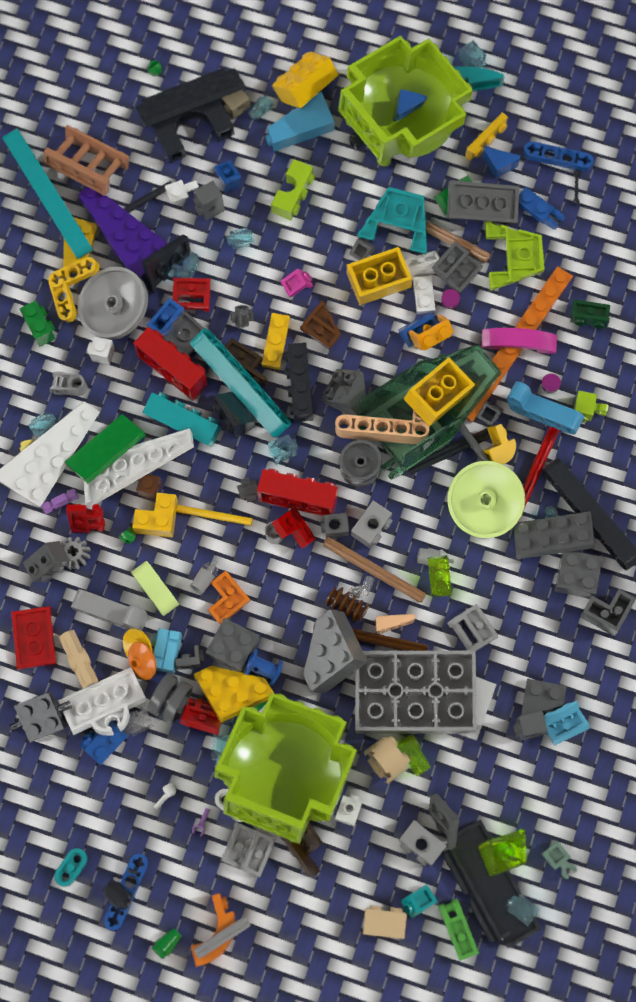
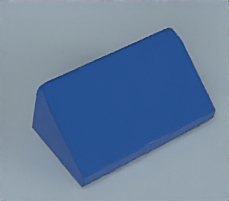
[398,313,438,348]

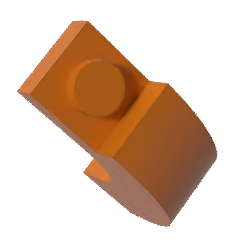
[191,893,236,967]

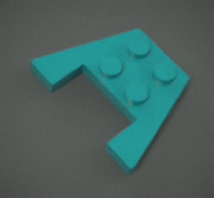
[357,187,427,254]

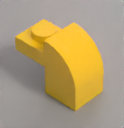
[483,424,516,464]

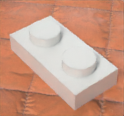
[413,276,435,314]

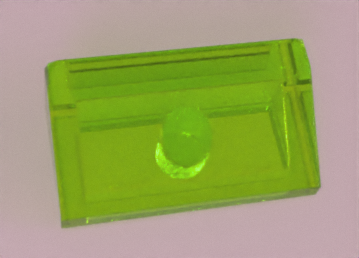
[427,555,452,596]

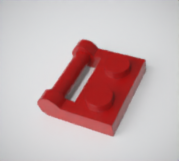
[172,278,211,312]

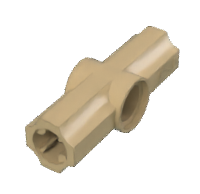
[59,630,99,689]

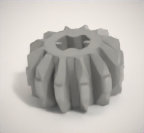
[62,537,91,570]

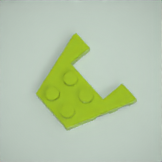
[485,221,544,291]

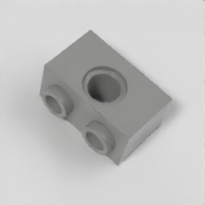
[351,500,393,548]
[399,820,446,867]

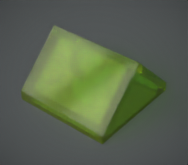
[478,829,526,876]

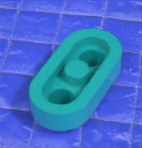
[54,848,88,887]

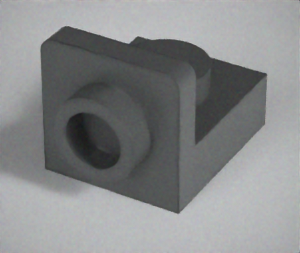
[176,645,204,670]

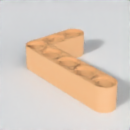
[335,410,429,445]

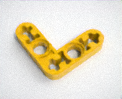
[48,257,100,323]

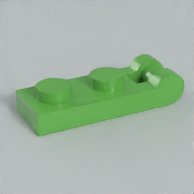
[438,898,479,961]

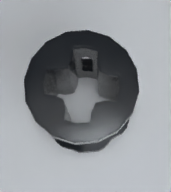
[348,134,365,151]

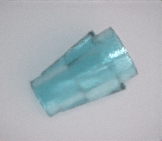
[248,94,274,121]

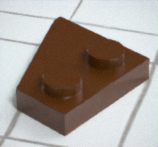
[300,300,341,350]

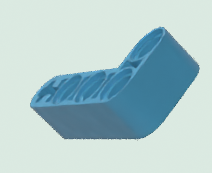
[507,381,584,435]

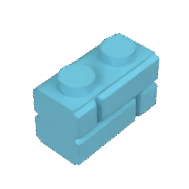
[152,628,182,674]

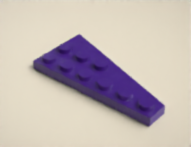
[79,187,168,279]

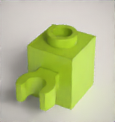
[574,391,609,422]

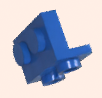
[80,721,128,765]

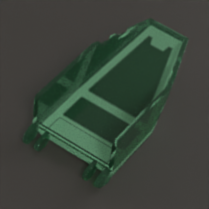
[356,345,501,480]

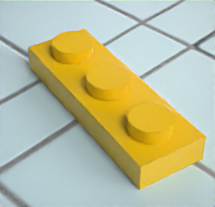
[465,112,508,161]
[262,313,290,370]

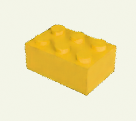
[272,51,339,109]
[347,247,412,306]
[404,357,475,427]

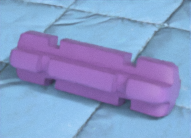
[42,489,79,514]

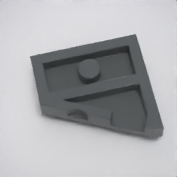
[521,678,567,716]
[429,794,459,850]

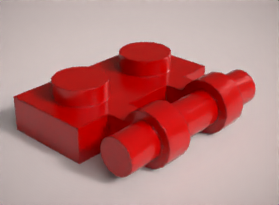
[66,504,106,533]
[180,698,223,735]

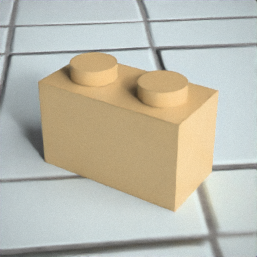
[363,905,407,939]

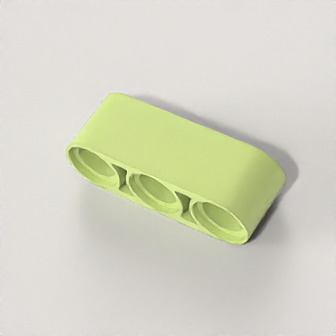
[131,561,179,616]

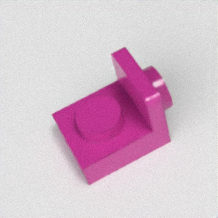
[280,269,313,297]

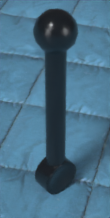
[573,170,581,205]

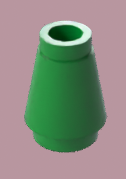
[152,928,182,959]

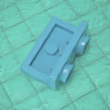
[544,701,590,746]

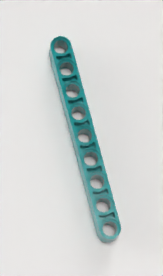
[2,128,93,260]

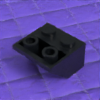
[213,392,255,439]

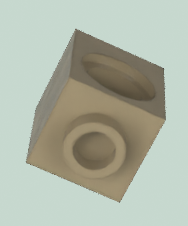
[222,90,251,119]

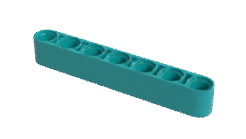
[190,328,291,438]

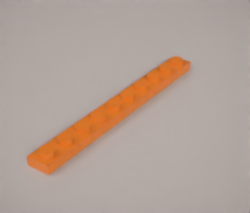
[456,266,573,423]

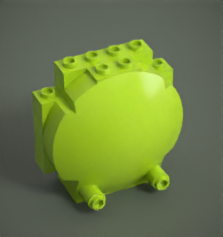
[338,35,473,166]
[214,693,357,844]

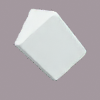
[404,251,440,280]

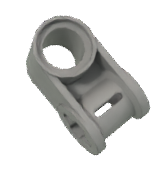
[50,371,88,396]

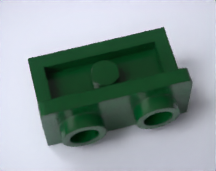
[570,299,611,329]

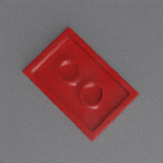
[11,606,57,670]

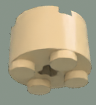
[364,736,410,784]

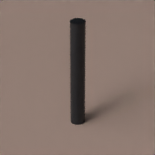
[124,181,172,213]

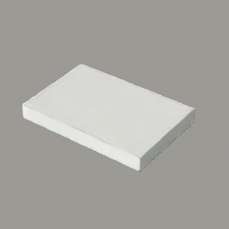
[459,677,496,741]

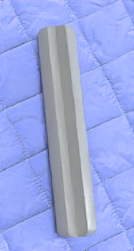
[194,917,250,958]

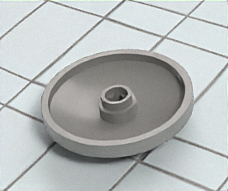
[78,267,148,340]

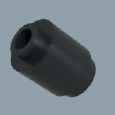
[102,879,133,910]

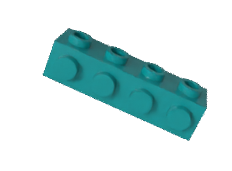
[142,392,222,447]

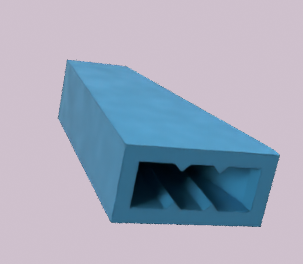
[266,92,334,152]

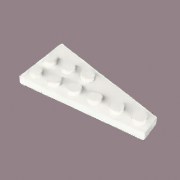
[0,402,100,507]
[84,428,194,508]

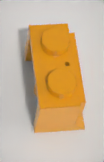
[408,314,454,351]

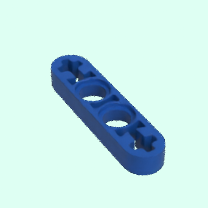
[523,141,594,172]
[104,854,149,931]

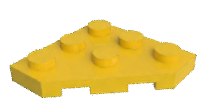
[194,666,274,723]

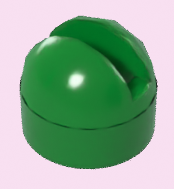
[147,60,162,76]
[119,527,136,544]

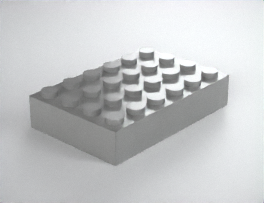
[355,651,477,734]

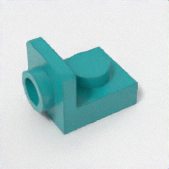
[401,884,438,918]

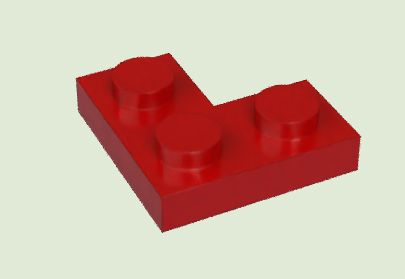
[272,506,316,548]

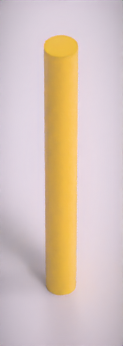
[176,505,253,526]

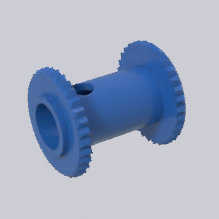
[244,649,283,686]

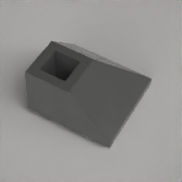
[320,369,366,415]

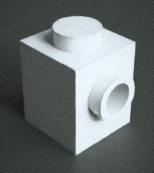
[87,336,115,365]
[335,794,362,827]

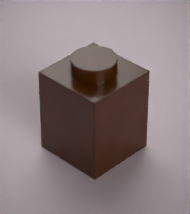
[136,474,162,501]

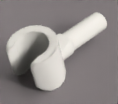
[154,783,176,809]

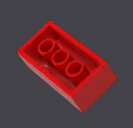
[133,327,208,401]
[257,468,338,517]

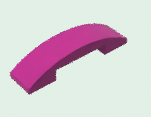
[481,328,557,354]

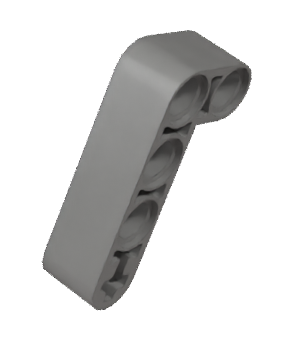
[71,589,148,631]

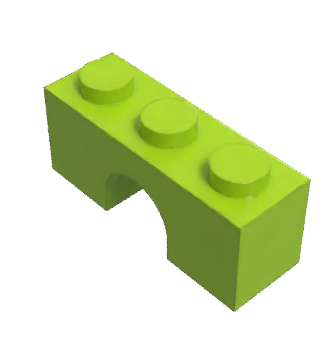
[271,159,315,220]

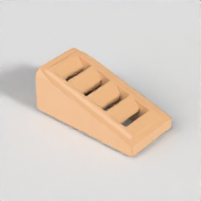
[375,614,415,634]

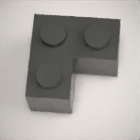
[580,589,636,636]

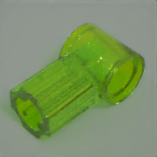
[397,734,431,777]

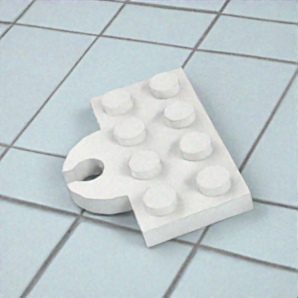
[58,667,147,736]

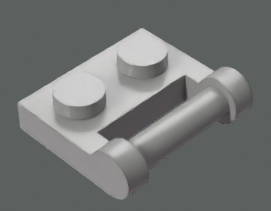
[447,604,499,652]

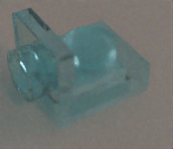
[172,252,200,278]
[507,894,540,926]

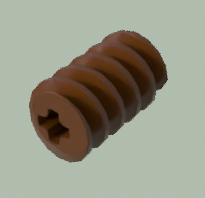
[325,585,370,623]

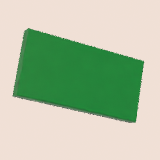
[65,414,146,484]

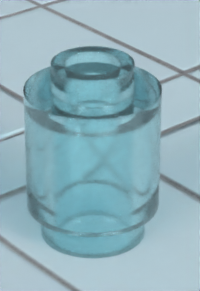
[226,228,254,249]
[28,411,57,437]

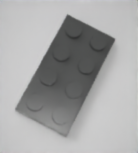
[447,180,519,224]
[514,511,595,559]

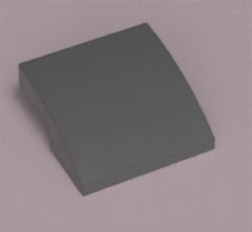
[432,241,483,295]

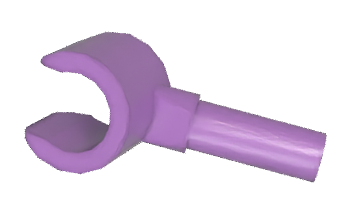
[192,808,210,836]

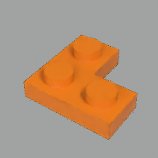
[208,571,251,625]

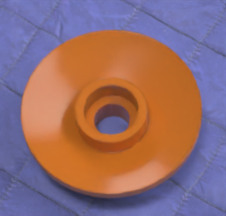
[128,642,156,680]

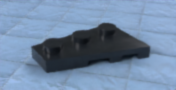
[142,234,191,294]

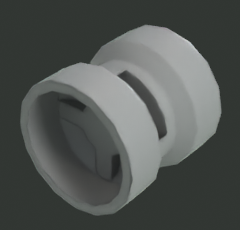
[265,521,284,544]

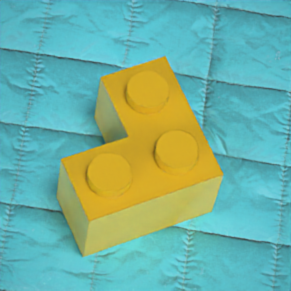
[132,493,178,537]

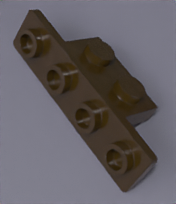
[225,338,267,386]
[279,823,323,878]

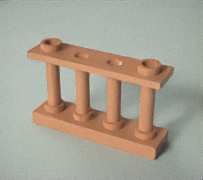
[43,125,129,196]

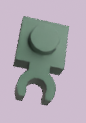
[541,841,577,879]

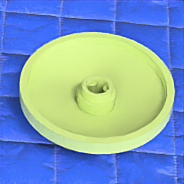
[448,461,525,538]

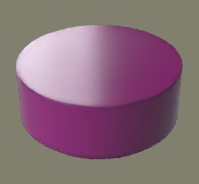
[441,289,460,309]
[541,373,561,393]

